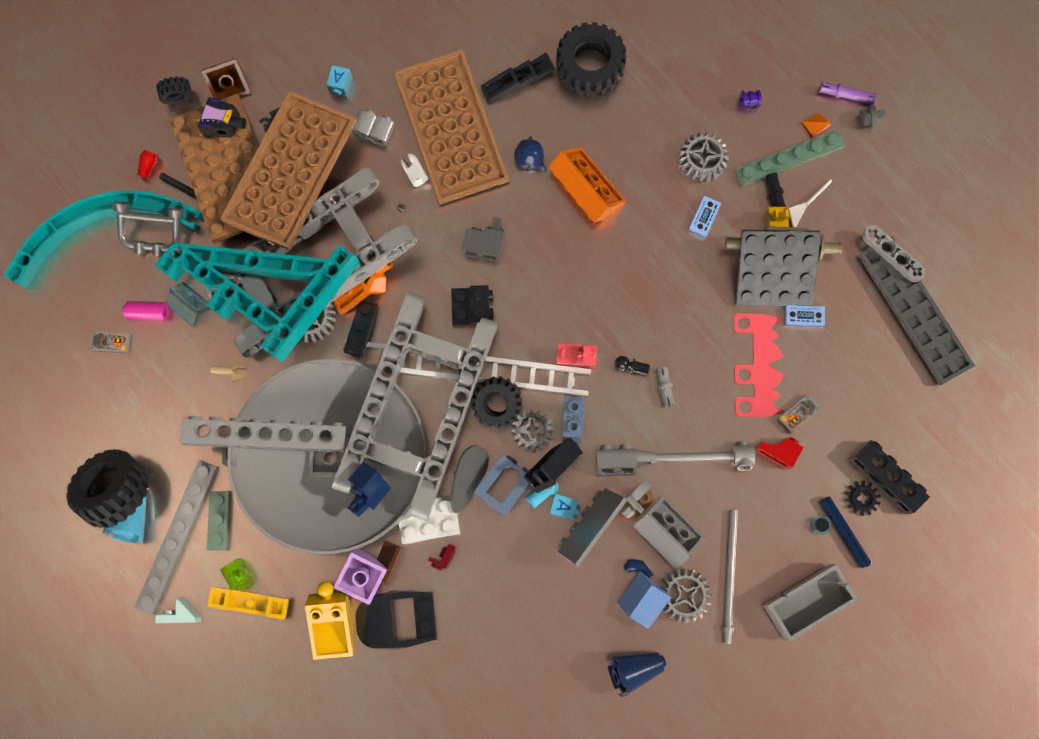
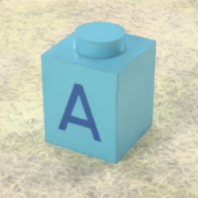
[326,65,353,97]
[550,494,581,520]

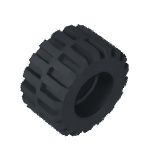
[472,376,522,428]

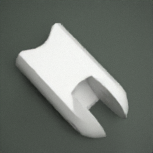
[401,153,428,187]

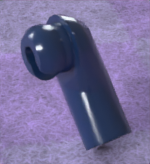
[624,559,654,578]

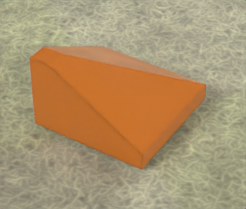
[802,113,831,137]

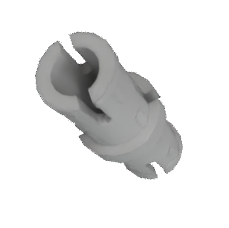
[656,367,675,407]

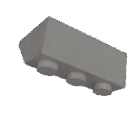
[634,496,705,569]

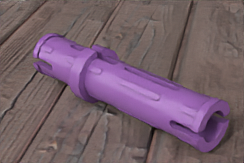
[819,81,877,105]

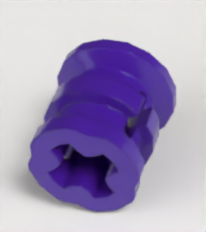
[740,90,762,109]

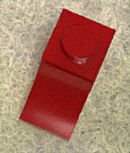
[755,437,804,469]

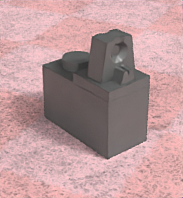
[462,217,504,262]

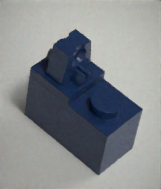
[348,461,391,517]

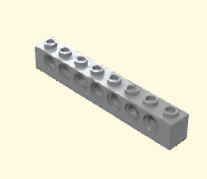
[180,416,347,452]

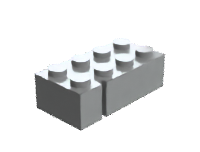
[763,564,859,642]

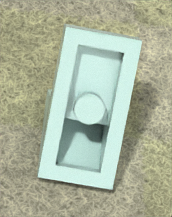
[155,598,202,623]

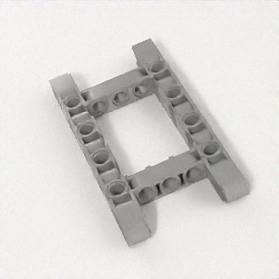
[203,168,417,358]
[332,292,498,521]

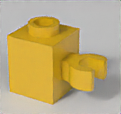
[765,207,789,227]

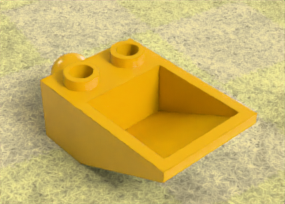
[305,581,354,660]

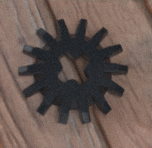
[845,480,881,516]

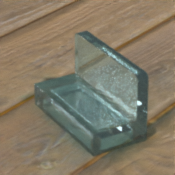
[166,282,210,326]

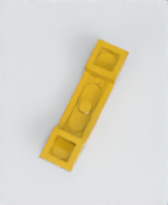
[207,587,289,620]

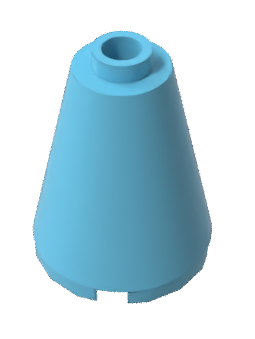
[102,496,147,544]

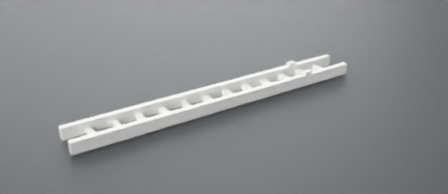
[345,339,591,397]

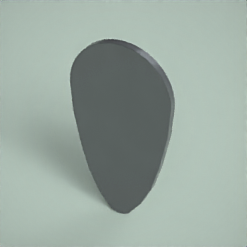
[451,445,489,513]

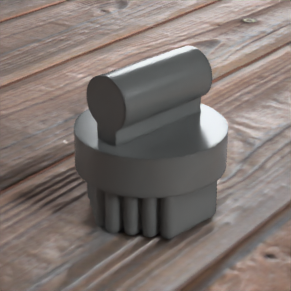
[859,105,886,127]

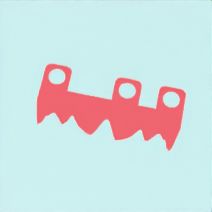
[734,314,784,417]

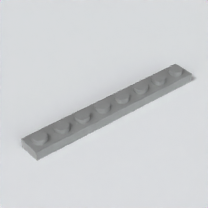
[135,460,219,615]

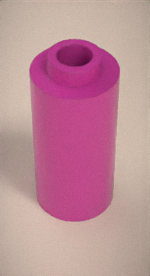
[122,301,169,321]

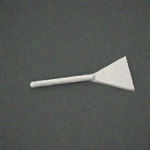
[787,179,832,227]

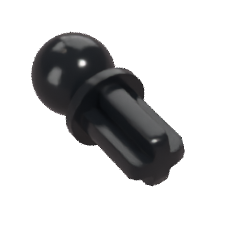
[615,356,650,375]

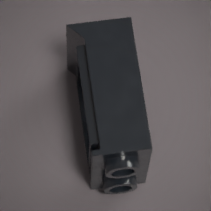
[523,438,583,493]

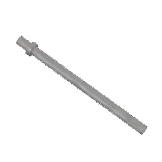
[722,510,738,644]

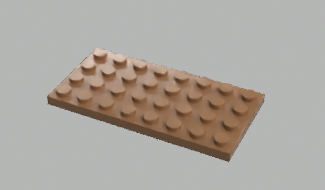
[394,50,509,205]
[220,91,357,251]
[169,94,258,244]

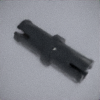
[766,173,786,207]

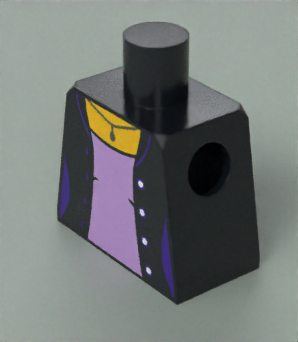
[198,97,247,138]

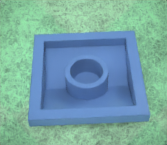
[618,571,672,629]

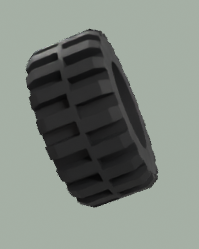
[556,22,627,97]
[66,449,149,528]

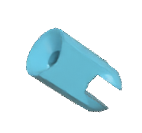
[525,481,559,509]

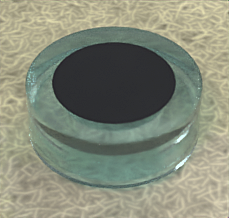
[810,515,832,535]

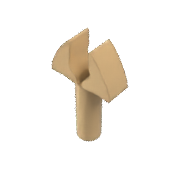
[210,360,247,382]

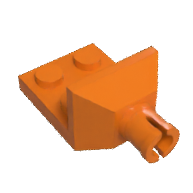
[333,262,393,315]

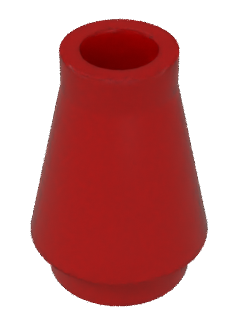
[137,150,158,179]

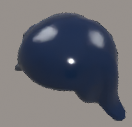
[514,136,547,172]

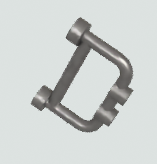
[112,201,184,256]

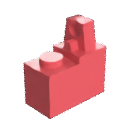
[556,343,597,370]

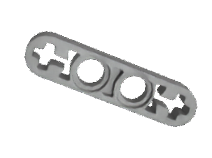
[862,225,926,282]

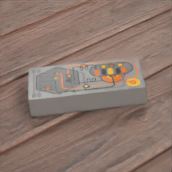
[89,331,131,354]
[778,394,821,434]

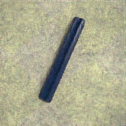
[820,496,872,568]

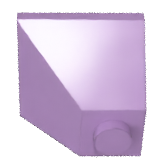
[333,549,387,605]

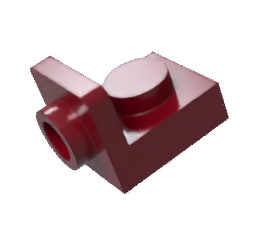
[428,544,458,571]

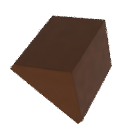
[201,58,251,100]

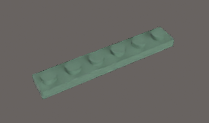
[735,129,845,187]

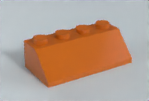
[548,147,626,223]

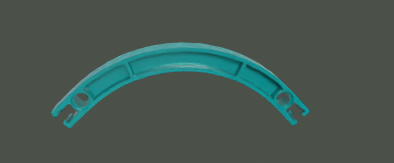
[3,190,204,289]

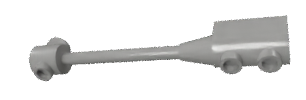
[596,440,755,476]

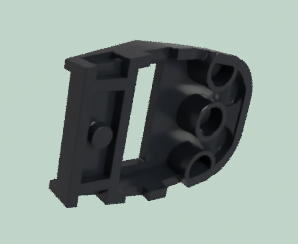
[356,590,438,650]

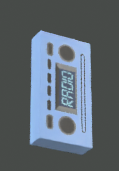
[689,196,721,237]
[785,305,825,327]

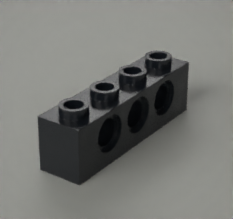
[850,440,930,514]

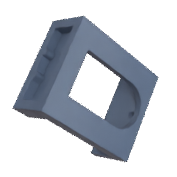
[562,397,584,443]
[474,455,530,517]

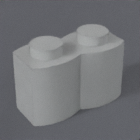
[352,109,395,146]

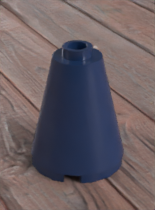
[607,652,666,697]

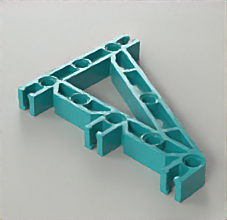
[154,243,360,362]

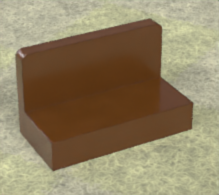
[377,540,404,585]

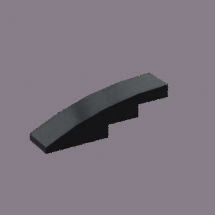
[480,52,556,102]

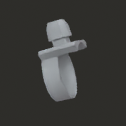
[621,479,653,518]

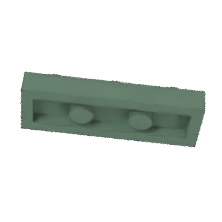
[207,491,231,550]

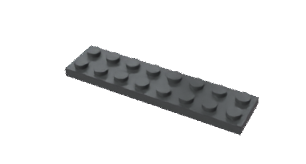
[858,236,975,385]

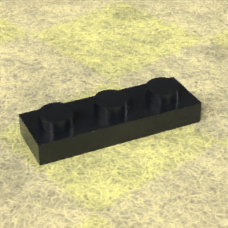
[343,301,379,357]

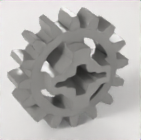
[512,409,554,451]

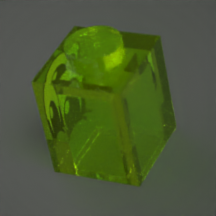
[220,559,254,591]

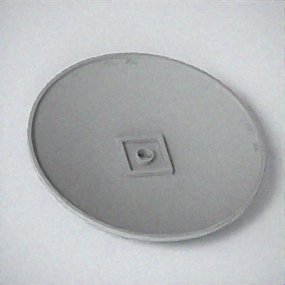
[227,359,427,554]

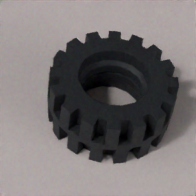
[156,76,192,105]

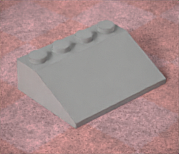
[557,488,627,567]

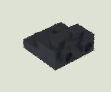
[451,285,494,327]

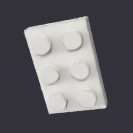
[399,496,461,544]

